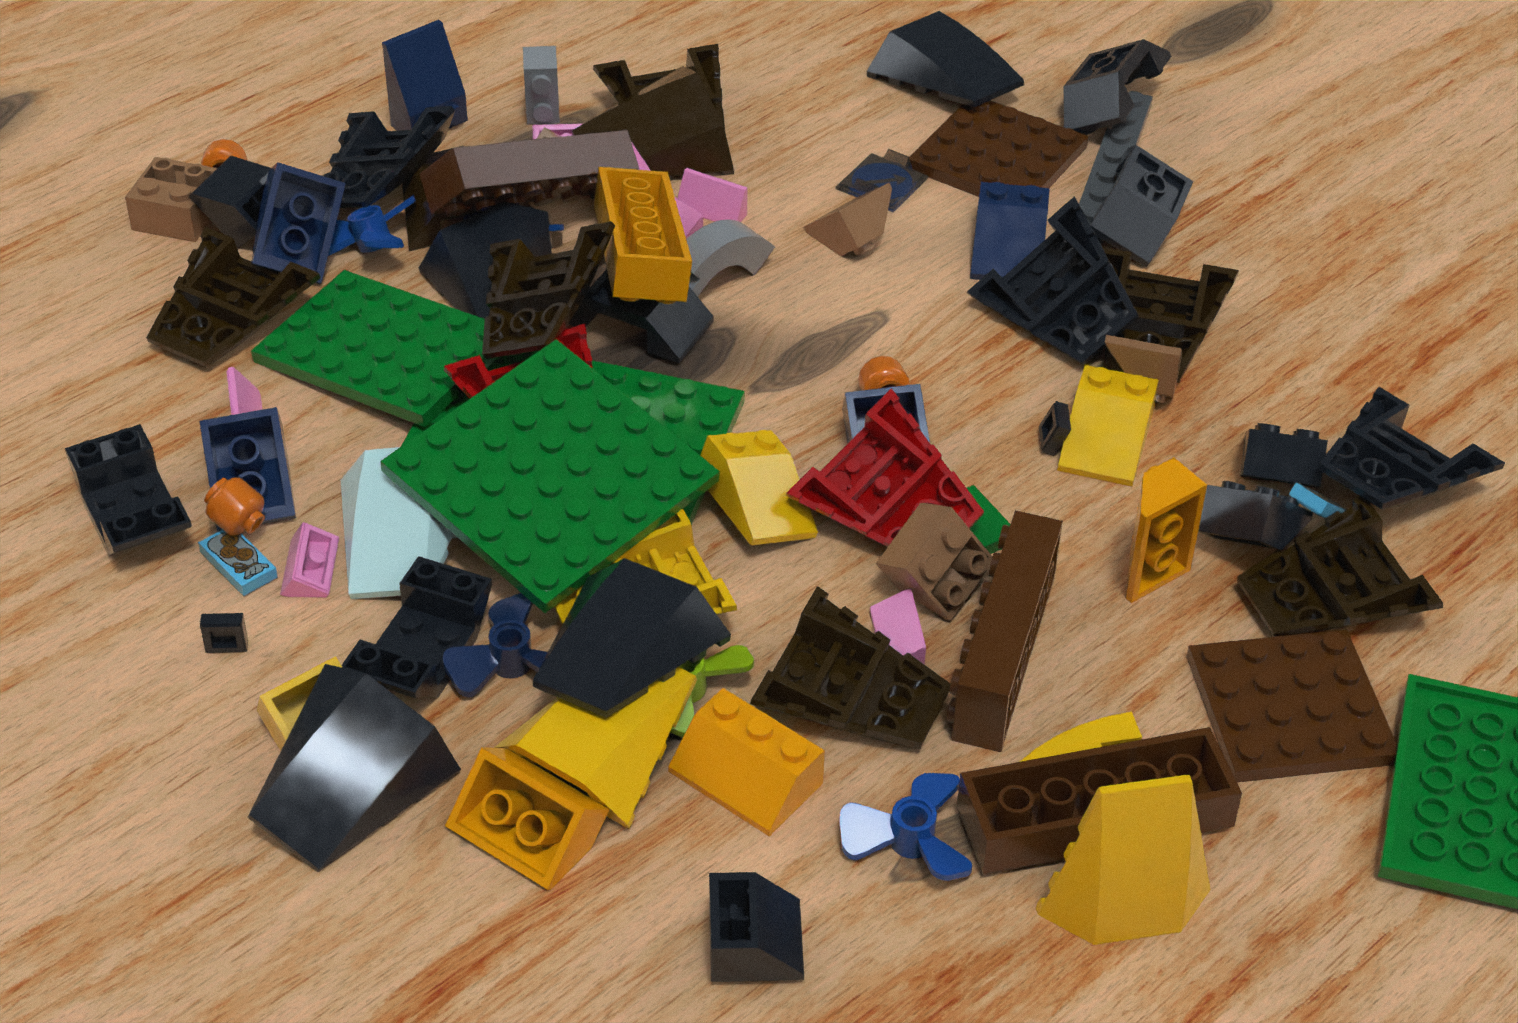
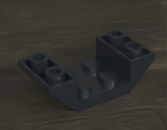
[1063,39,1172,135]
[1090,145,1194,267]
[568,263,714,363]
[65,424,192,555]
[341,556,492,699]

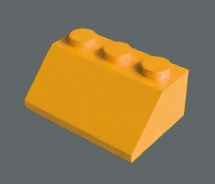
[1126,457,1207,603]
[668,688,825,837]
[445,747,610,890]

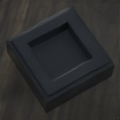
[1039,401,1071,456]
[200,613,248,653]

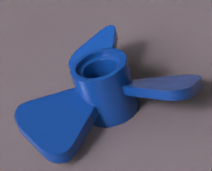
[328,195,416,256]
[839,773,972,881]

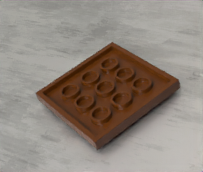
[907,100,1089,197]
[1186,629,1397,783]

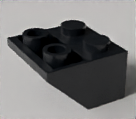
[189,156,271,248]
[1240,423,1328,488]
[1198,481,1313,550]
[709,872,804,982]

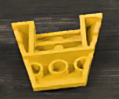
[554,509,737,625]
[494,667,697,829]
[1035,775,1211,945]

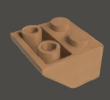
[125,157,217,242]
[876,503,992,621]

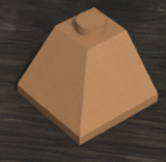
[804,183,892,256]
[1105,335,1182,404]

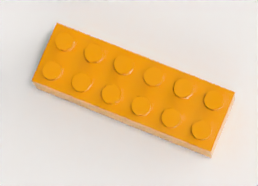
[594,167,692,304]

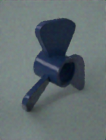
[443,593,548,697]

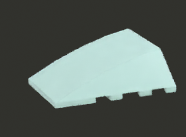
[340,447,457,599]

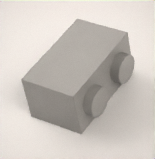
[523,46,560,125]

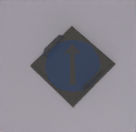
[836,149,928,212]

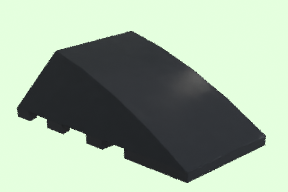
[867,11,1024,107]
[324,106,455,208]
[967,196,1139,365]
[418,202,553,319]
[1318,387,1505,510]
[533,558,731,718]
[248,664,461,872]

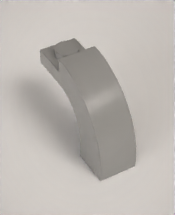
[686,220,775,297]

